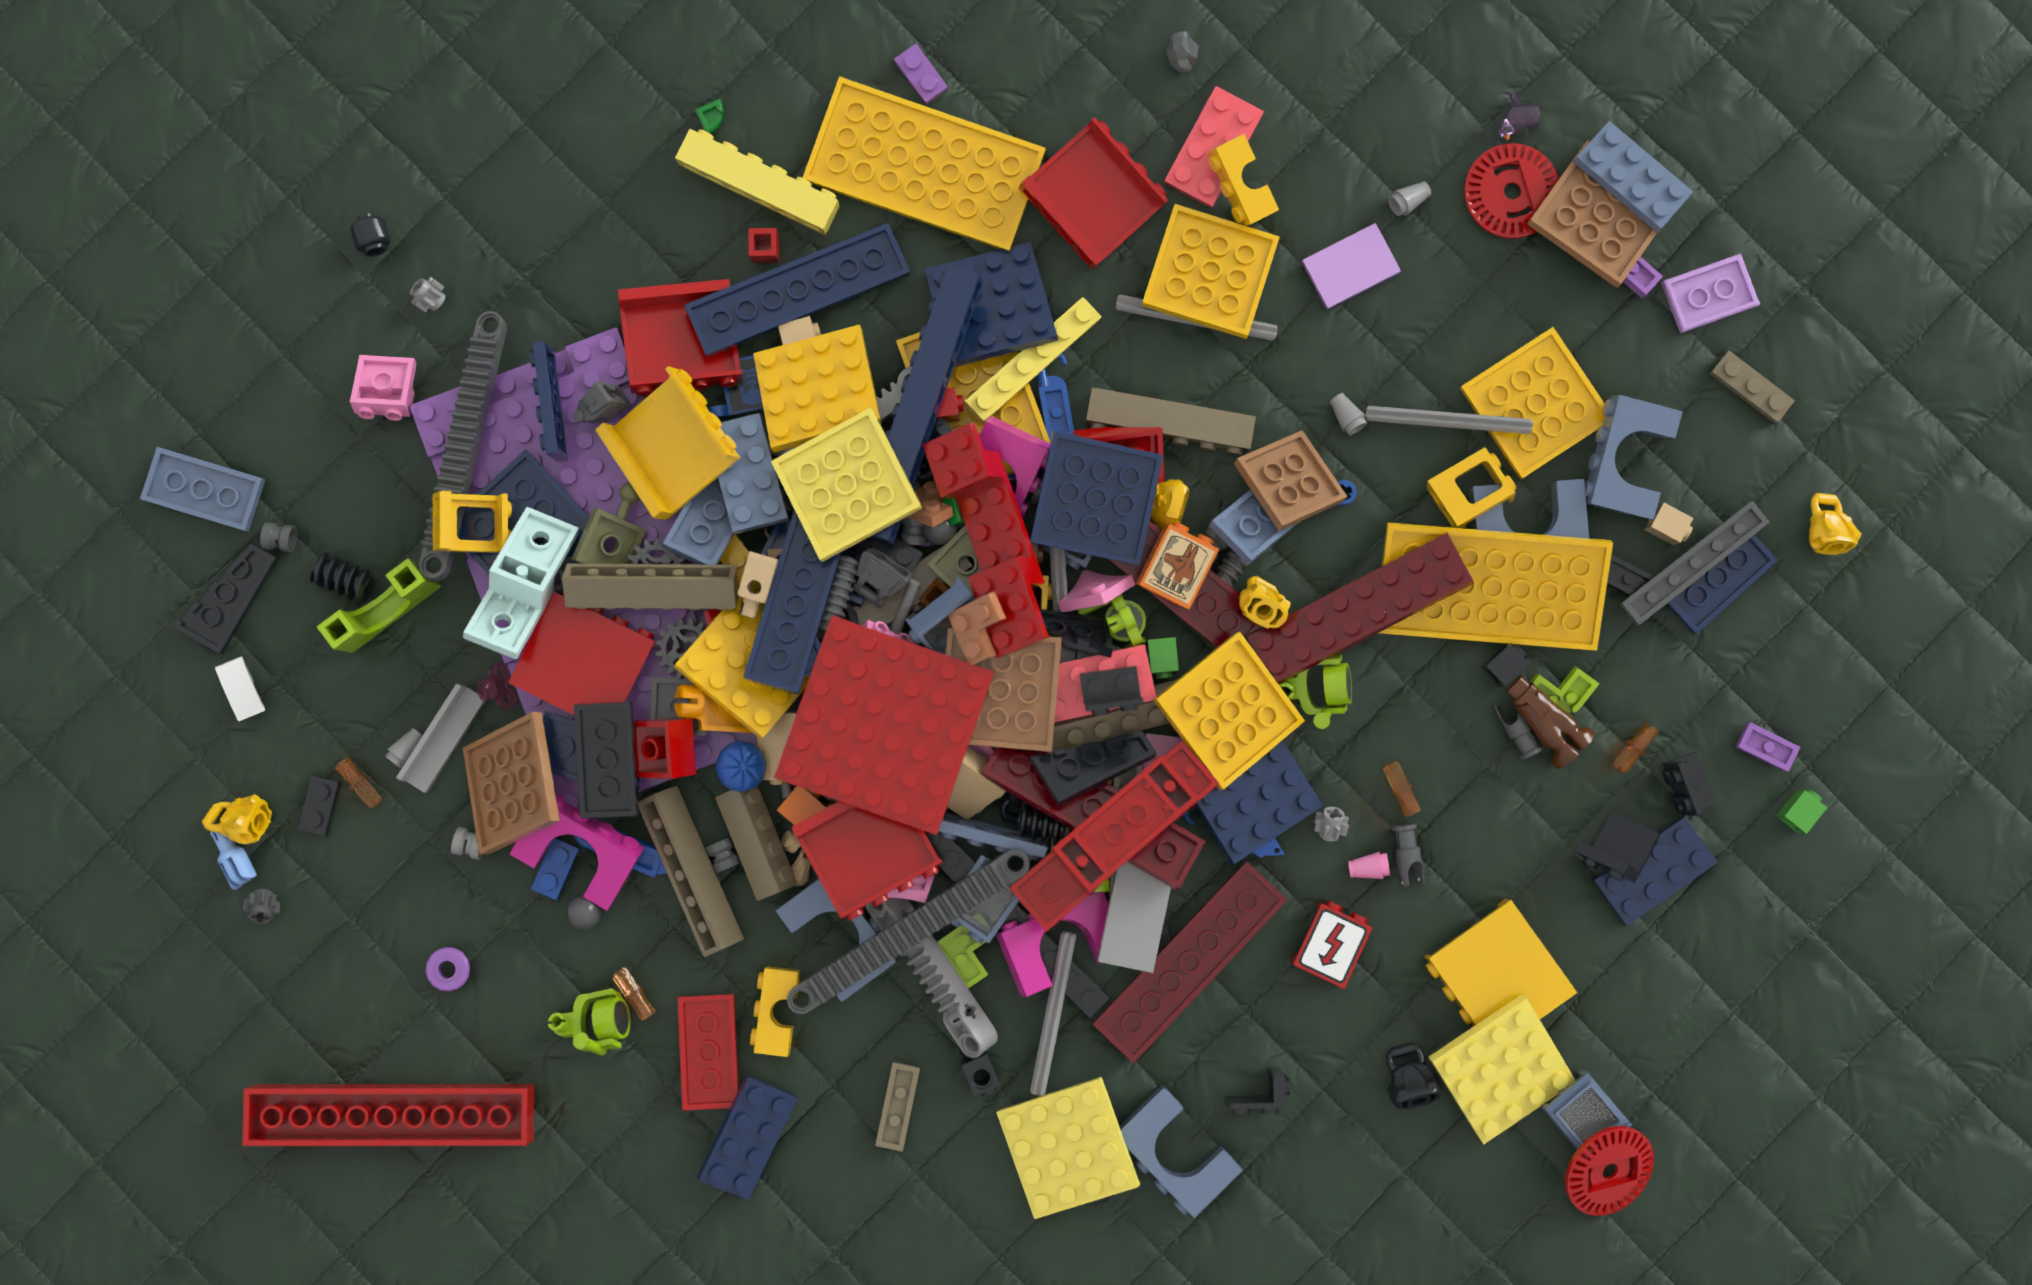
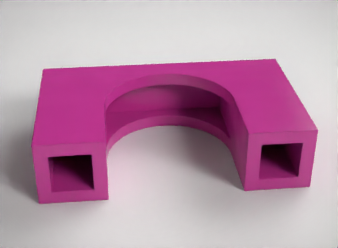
[957,416,1050,529]
[510,794,645,911]
[996,892,1108,997]

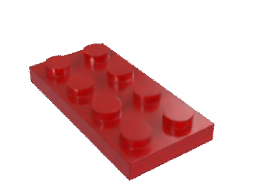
[677,993,739,1111]

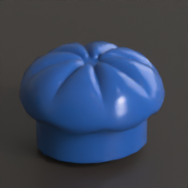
[716,741,766,792]

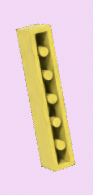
[675,129,840,236]

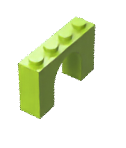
[317,558,442,653]

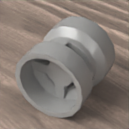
[451,826,483,860]

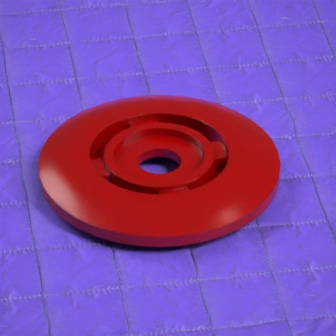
[1464,143,1559,239]
[1565,1126,1654,1216]

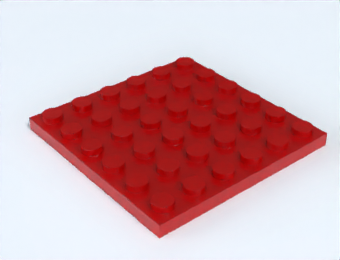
[774,615,994,835]

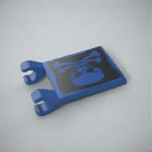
[709,355,764,420]

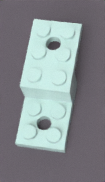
[463,507,579,660]

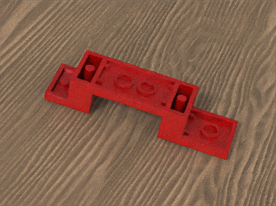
[923,423,1049,658]
[1009,741,1220,932]

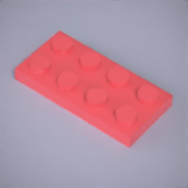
[1164,86,1264,209]
[1054,644,1156,723]

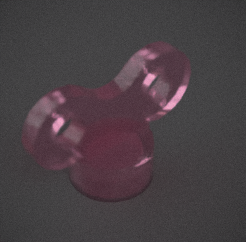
[477,662,517,710]

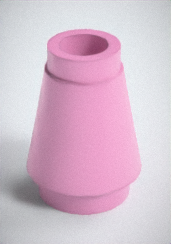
[1348,851,1390,879]

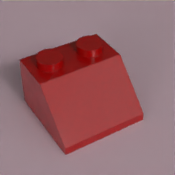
[634,718,696,779]

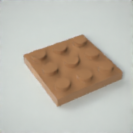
[1234,430,1347,531]

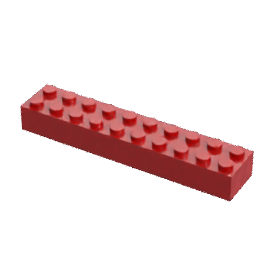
[243,1084,535,1146]

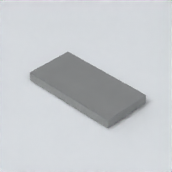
[1097,862,1171,973]

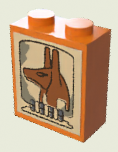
[1135,521,1219,610]

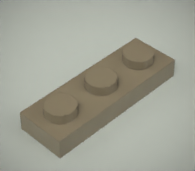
[1709,350,1795,424]
[875,1061,920,1152]

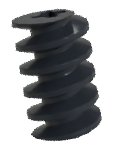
[310,552,375,604]
[1016,801,1073,846]

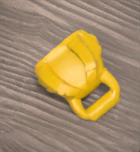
[1150,479,1189,530]
[1809,493,1861,555]
[1239,576,1291,629]
[202,794,272,845]

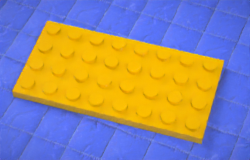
[803,77,1046,251]
[1379,523,1613,651]

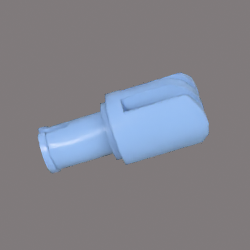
[210,832,257,890]

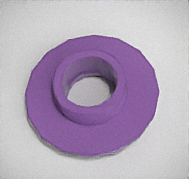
[425,947,470,992]

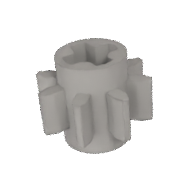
[410,277,445,312]
[1314,807,1349,842]

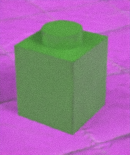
[1146,637,1179,679]
[1776,789,1827,834]

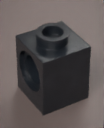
[1481,643,1530,687]
[961,1051,1000,1097]

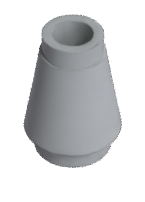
[1388,181,1431,216]
[1330,393,1367,436]
[385,728,423,769]

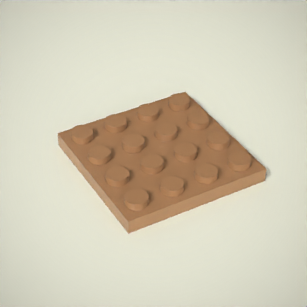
[1527,140,1657,288]
[946,628,1062,752]
[463,712,559,855]

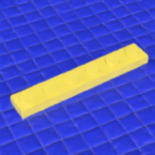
[964,297,1102,424]

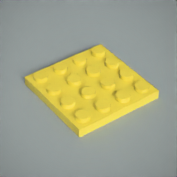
[771,407,922,562]
[1429,994,1576,1144]
[996,1077,1140,1219]

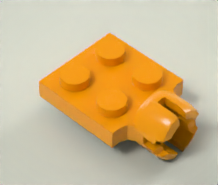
[674,684,752,733]

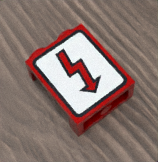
[1290,900,1373,989]

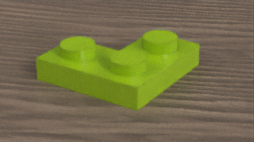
[937,912,996,989]

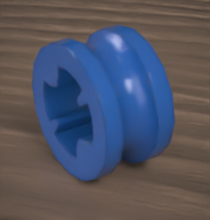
[1338,480,1357,506]

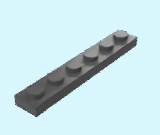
[1619,501,1770,626]

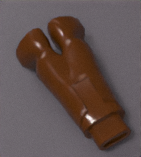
[1505,676,1595,769]

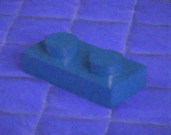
[531,837,581,900]

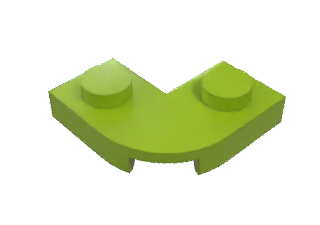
[1528,666,1599,713]

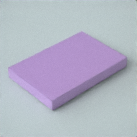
[1302,223,1401,310]
[1661,253,1760,334]

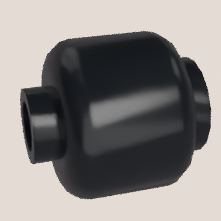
[350,213,391,257]

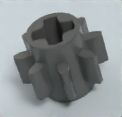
[243,889,280,924]

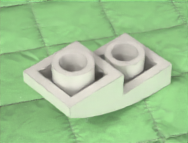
[215,656,265,722]

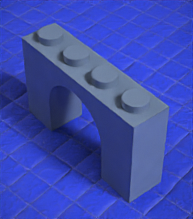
[1585,395,1683,520]
[1468,479,1589,538]
[776,879,897,1002]
[1119,1084,1243,1218]

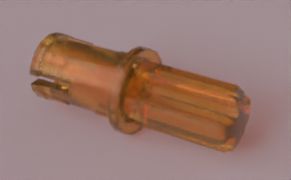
[1613,722,1659,774]
[334,757,382,809]
[1383,761,1421,817]
[612,967,656,1021]

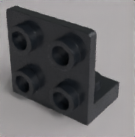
[1080,666,1144,716]
[1662,752,1716,816]

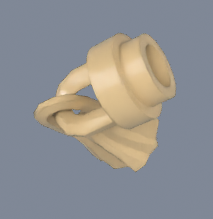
[781,830,811,886]

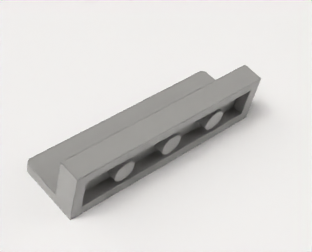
[396,683,487,793]

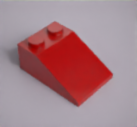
[1073,427,1164,483]

